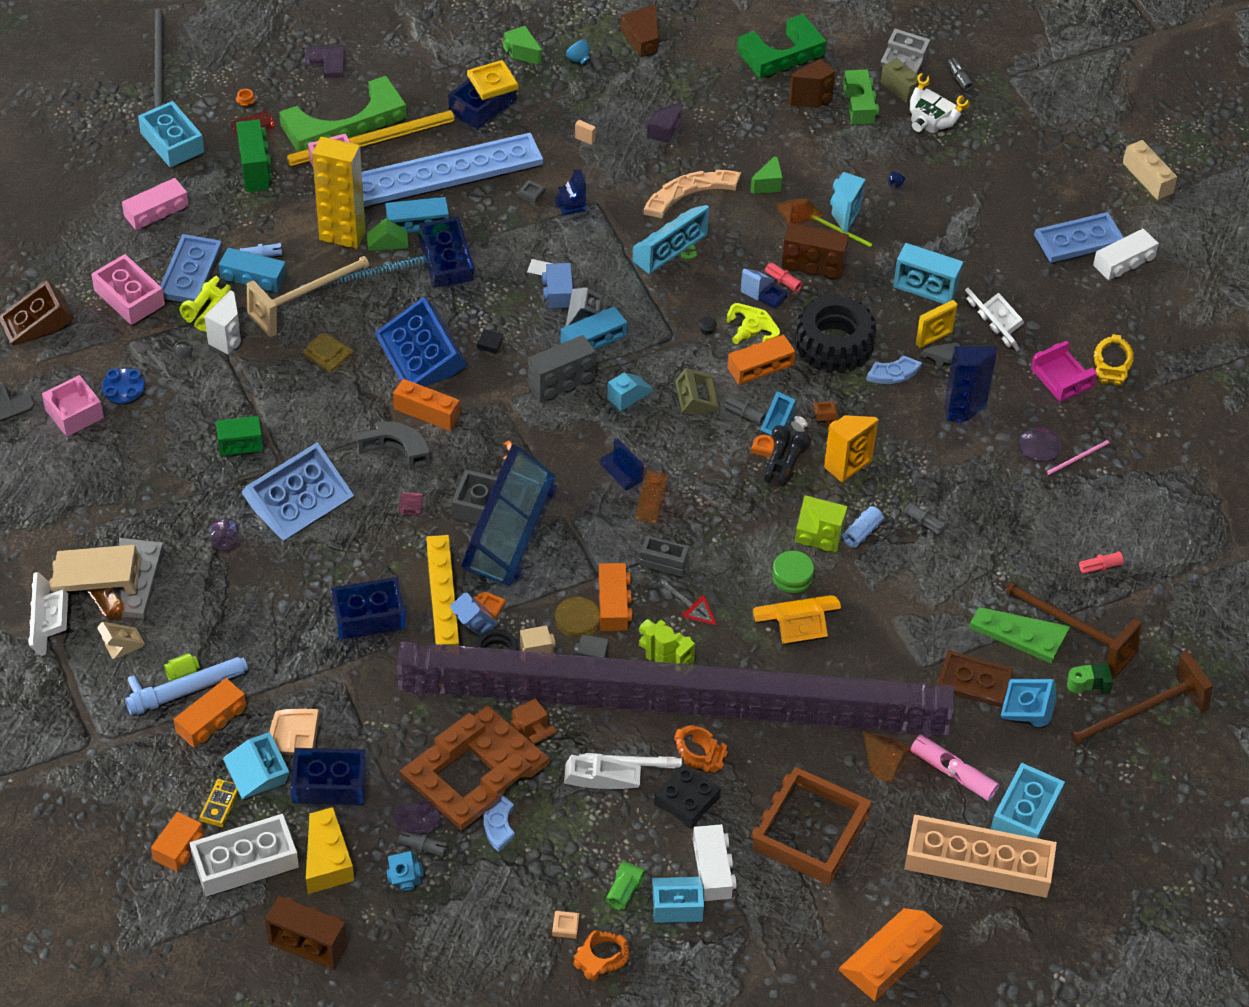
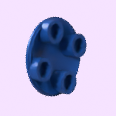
[102,369,144,403]

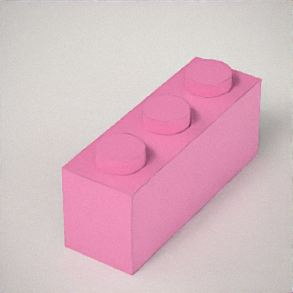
[122,178,189,230]

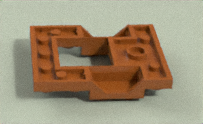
[399,705,550,831]

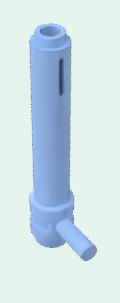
[125,657,248,715]

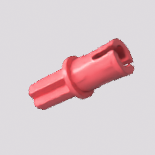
[765,263,803,293]
[1079,552,1124,574]

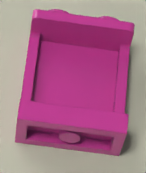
[1031,341,1097,402]

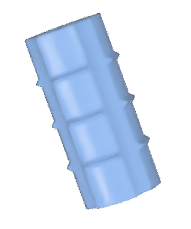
[842,506,884,548]

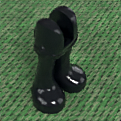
[764,425,811,487]

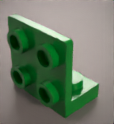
[216,416,263,456]

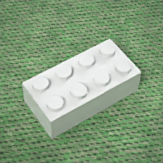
[190,814,299,897]

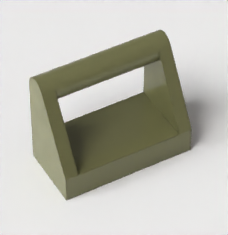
[675,368,719,415]

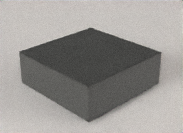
[518,180,545,204]

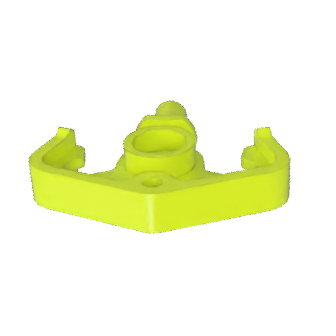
[726,303,780,344]

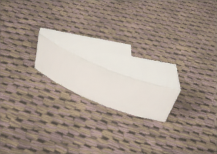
[564,754,641,789]

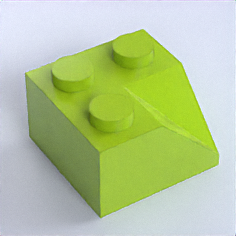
[795,495,848,553]

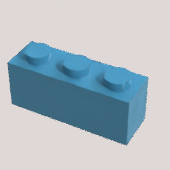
[385,197,449,233]
[219,248,287,293]
[560,306,627,350]

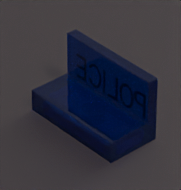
[600,438,644,491]

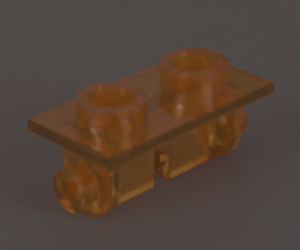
[87,588,124,619]

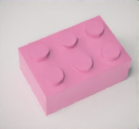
[91,254,165,325]

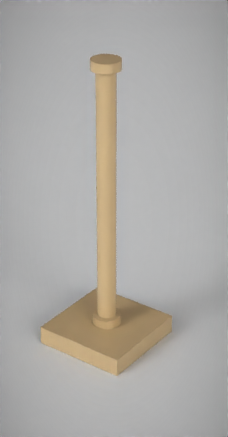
[247,256,369,337]

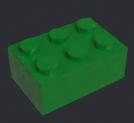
[236,119,272,192]

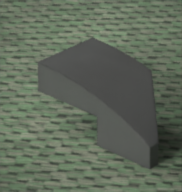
[921,343,967,368]

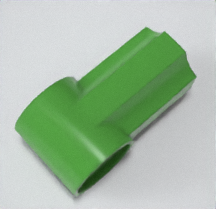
[606,861,646,910]

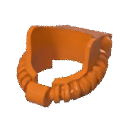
[674,725,728,773]
[573,930,630,982]

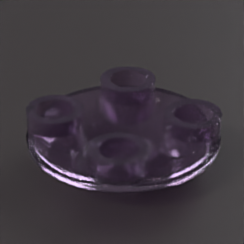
[1019,427,1062,462]
[393,800,441,833]

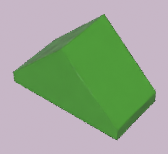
[750,156,782,194]
[367,218,409,251]

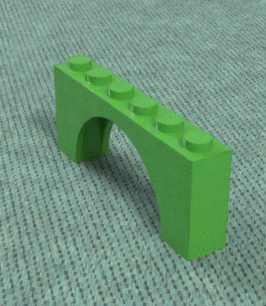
[279,76,407,152]

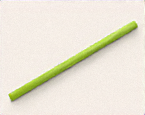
[809,214,873,247]

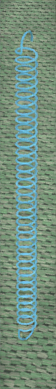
[300,252,448,290]

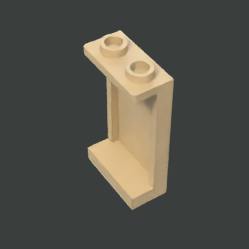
[49,545,141,595]

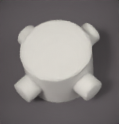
[791,416,808,432]

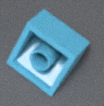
[830,172,866,233]

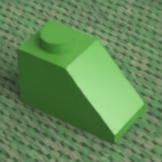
[503,26,542,64]

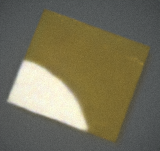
[303,333,353,373]

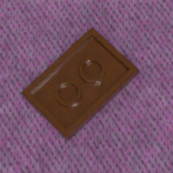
[936,650,1014,708]

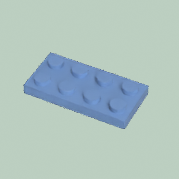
[1034,212,1124,263]
[160,234,222,302]

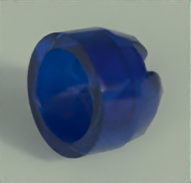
[888,171,906,188]

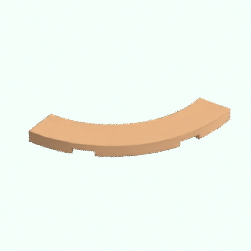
[643,170,741,219]

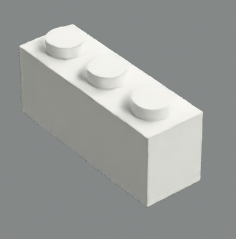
[1093,229,1159,280]
[693,824,736,901]

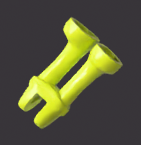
[179,276,231,332]

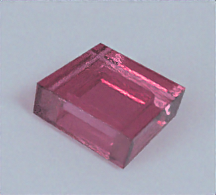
[398,492,423,515]

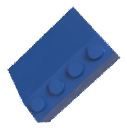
[375,297,468,386]

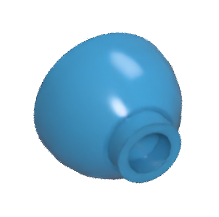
[565,39,591,65]

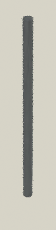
[155,9,163,108]

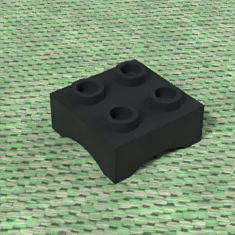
[654,763,721,829]

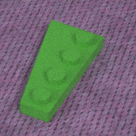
[969,607,1070,664]

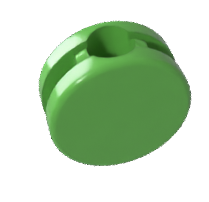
[772,551,814,593]

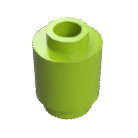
[164,653,200,682]

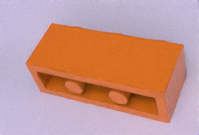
[727,334,796,385]
[393,379,460,431]
[598,563,632,631]
[173,678,247,748]

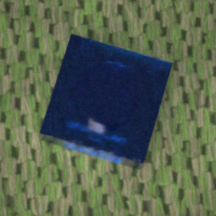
[759,282,788,309]

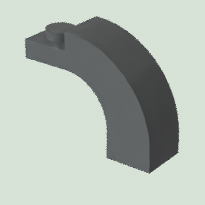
[356,422,430,470]

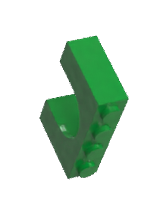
[737,14,827,79]

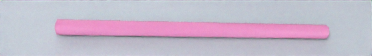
[1047,440,1109,475]

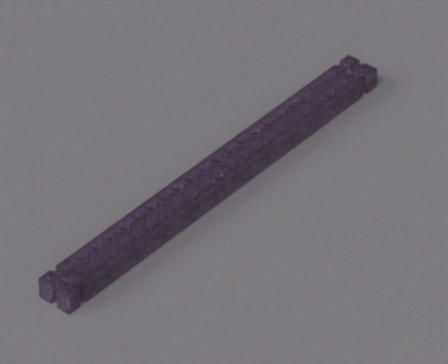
[397,641,954,738]

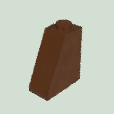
[620,4,658,57]

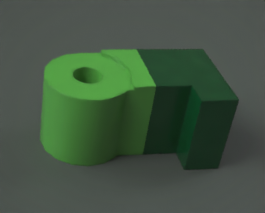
[1067,663,1113,694]

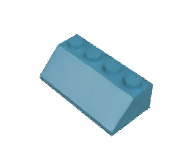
[633,205,709,274]

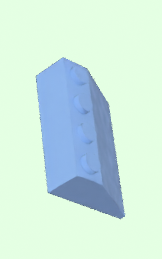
[241,442,354,541]

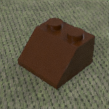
[788,59,835,108]

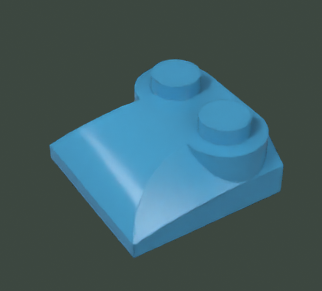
[1001,679,1056,727]

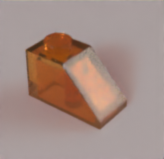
[635,470,669,524]

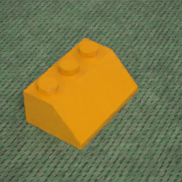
[824,415,879,483]

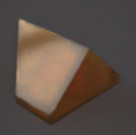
[776,198,824,225]
[863,731,911,783]

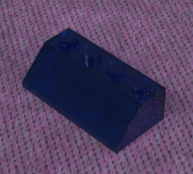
[944,346,998,422]

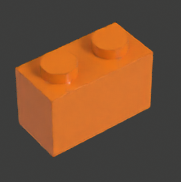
[151,812,204,872]

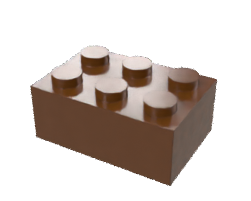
[781,223,849,280]
[265,896,348,970]

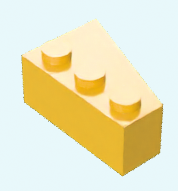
[306,807,354,894]

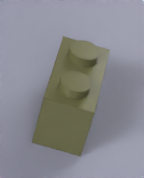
[881,58,923,104]

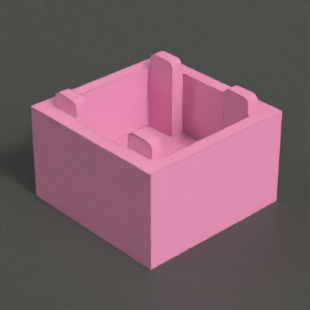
[42,375,104,437]

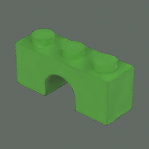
[843,69,879,125]

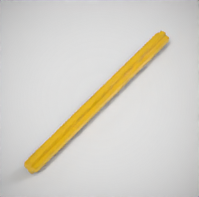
[287,110,454,166]

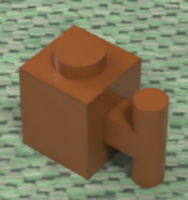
[510,698,556,745]

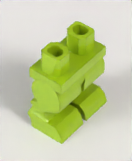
[639,619,695,683]

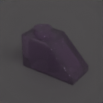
[645,103,682,143]

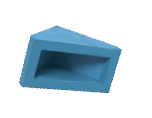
[760,391,797,435]

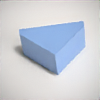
[741,268,775,300]

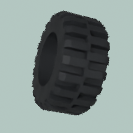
[795,294,876,373]

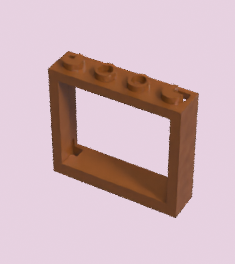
[751,767,872,885]

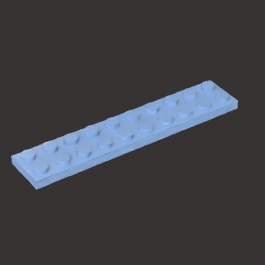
[362,133,543,207]

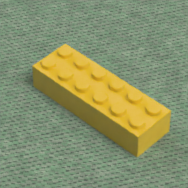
[312,137,366,249]

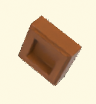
[813,401,838,421]

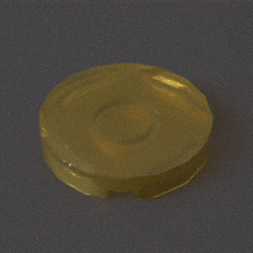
[555,597,600,637]

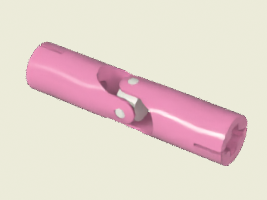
[910,734,1000,802]

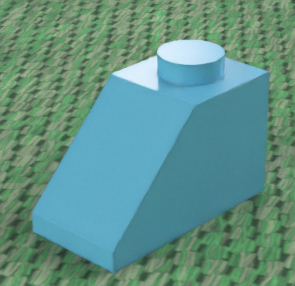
[607,372,653,411]

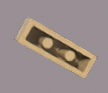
[1123,140,1177,200]

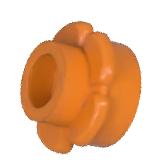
[236,89,255,107]

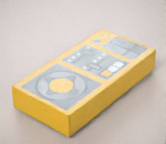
[200,779,239,828]

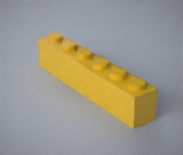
[426,535,459,661]

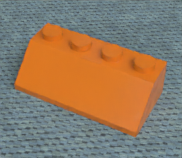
[839,908,943,1001]

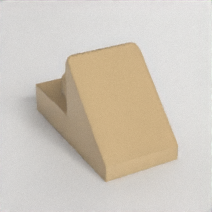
[98,622,145,659]

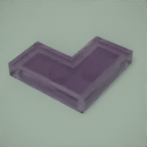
[305,46,344,78]

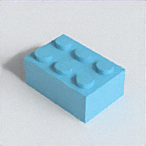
[138,101,204,168]
[893,243,963,304]
[991,763,1065,839]

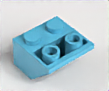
[223,732,289,800]
[652,877,704,923]

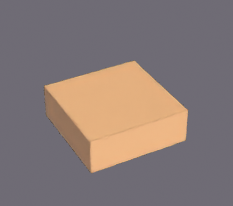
[575,120,596,145]
[552,911,579,939]

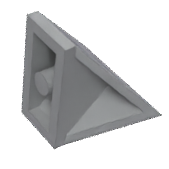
[566,288,602,326]

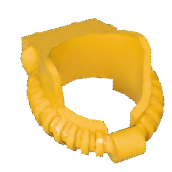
[1093,334,1134,386]

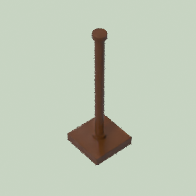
[1006,582,1142,679]
[1071,651,1213,745]

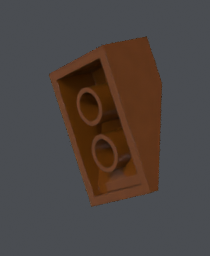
[0,280,74,345]

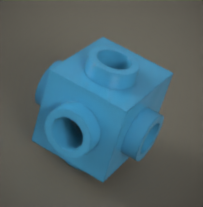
[387,851,423,891]

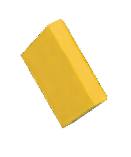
[467,60,518,100]
[915,300,958,348]

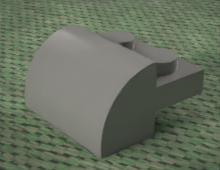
[880,29,930,74]

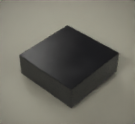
[477,329,504,354]

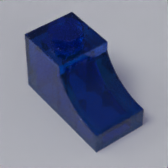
[555,169,586,215]

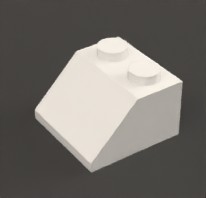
[205,290,241,354]

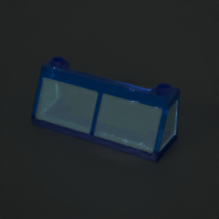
[461,444,557,587]

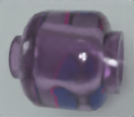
[210,518,239,551]

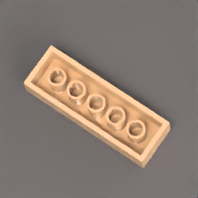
[904,815,1057,898]

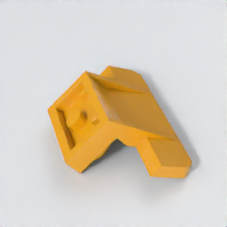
[753,595,841,643]

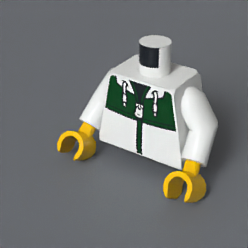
[910,73,970,133]

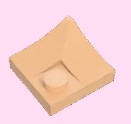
[270,709,320,756]

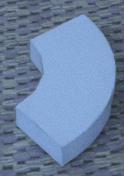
[866,355,922,384]
[484,795,515,852]

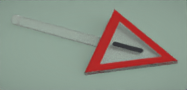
[661,580,717,626]

